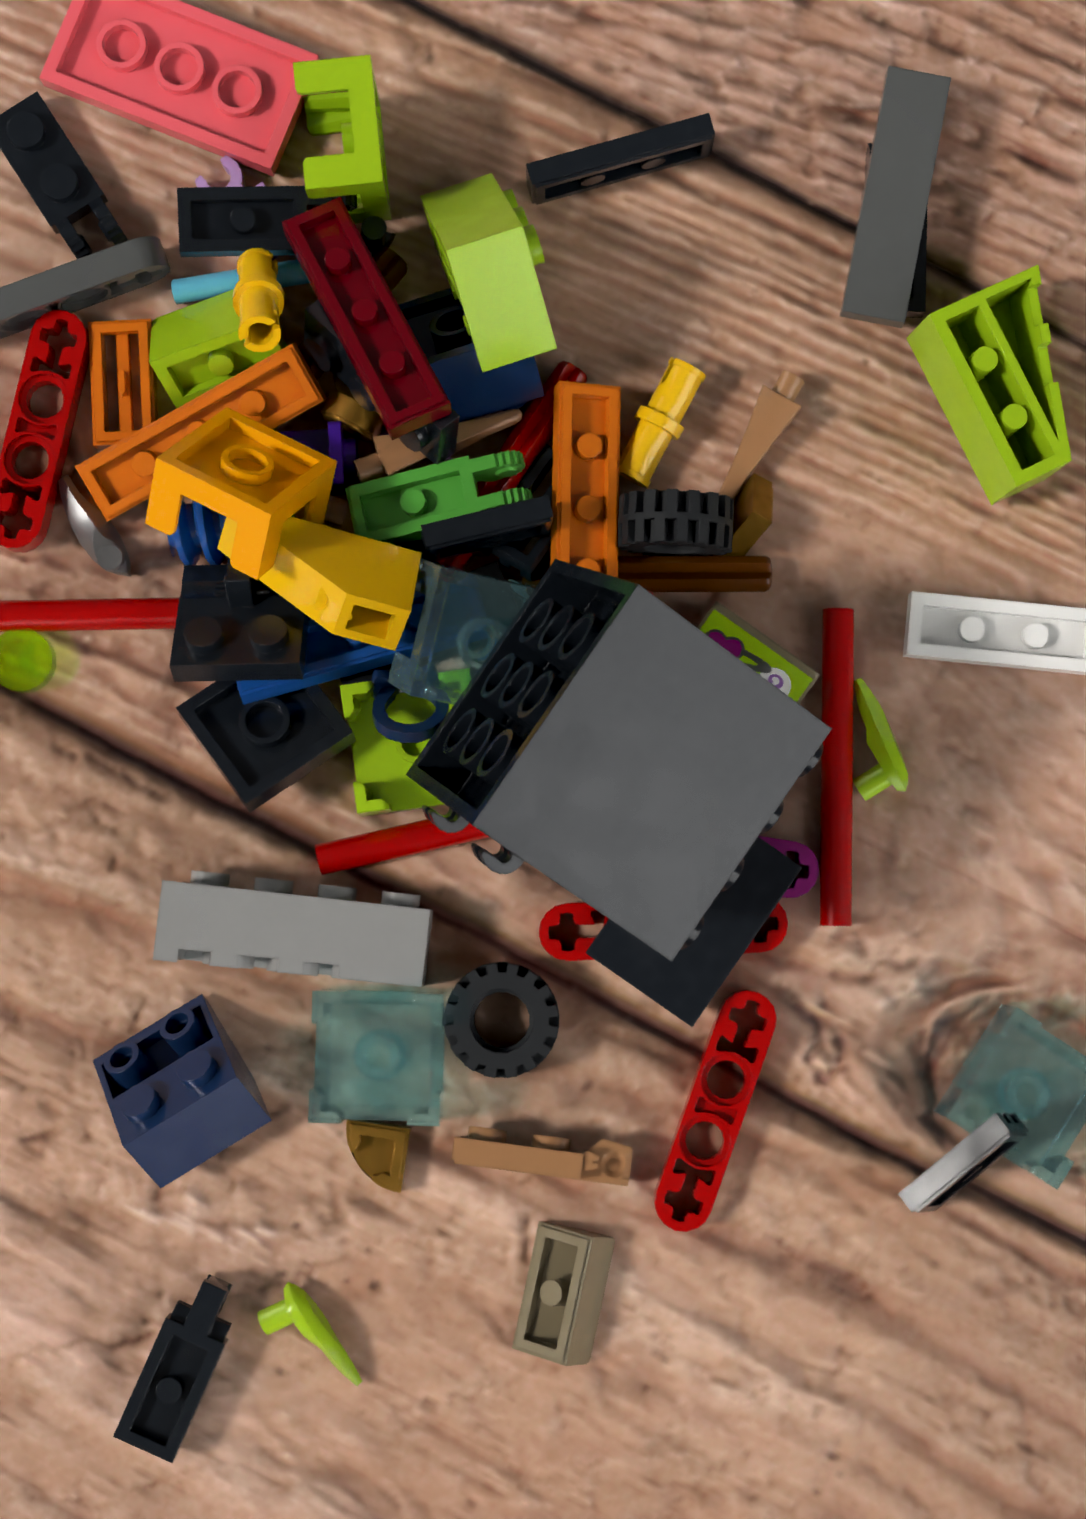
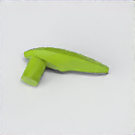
[853,678,908,801]
[257,1282,362,1386]

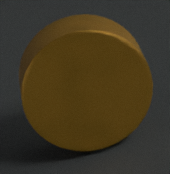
[321,391,385,443]

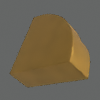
[722,473,773,556]
[346,1118,411,1193]

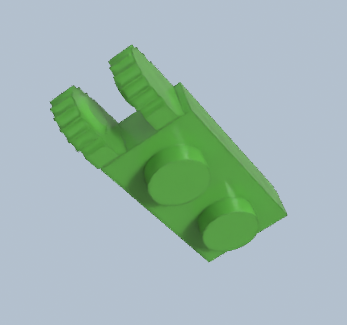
[345,450,532,546]

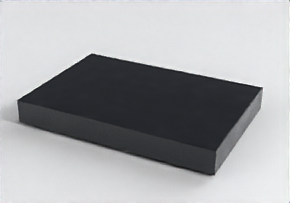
[585,837,802,1027]

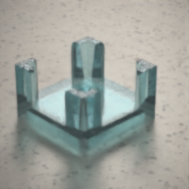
[388,558,537,705]
[308,989,447,1126]
[934,1004,1086,1190]

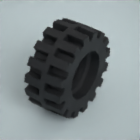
[618,489,734,556]
[444,962,559,1078]

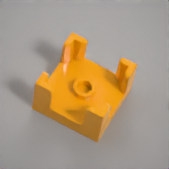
[145,407,338,580]

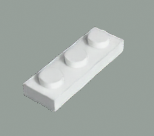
[903,591,1086,675]

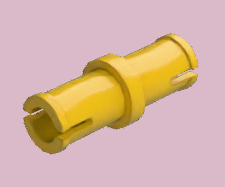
[233,248,285,352]
[619,357,706,488]

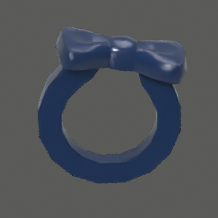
[371,662,449,743]

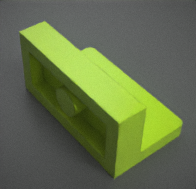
[149,289,288,409]

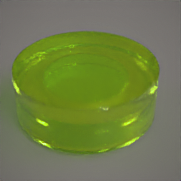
[0,629,57,693]

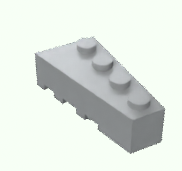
[153,870,433,987]

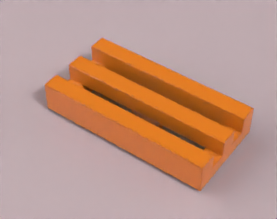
[88,318,158,450]

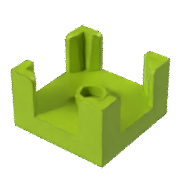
[293,55,392,223]
[340,667,471,817]

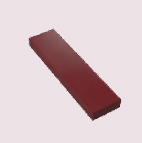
[282,197,452,440]

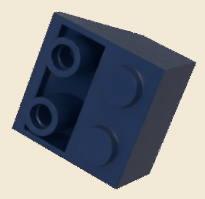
[93,994,272,1188]

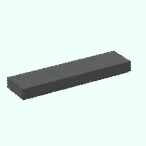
[839,66,951,328]

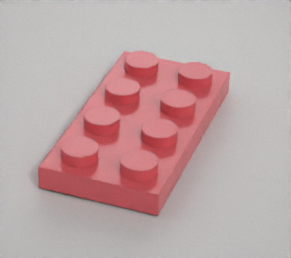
[39,0,320,177]

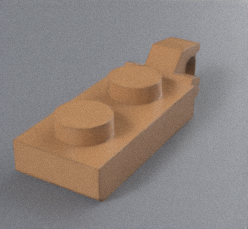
[451,1126,632,1186]

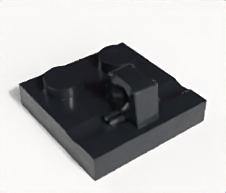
[169,556,310,682]
[176,681,356,813]

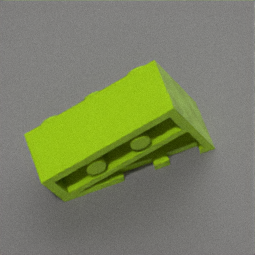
[420,173,557,372]
[906,265,1072,505]

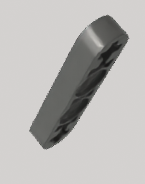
[0,236,170,339]

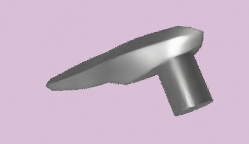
[58,475,131,577]

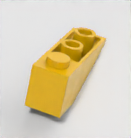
[217,516,422,651]

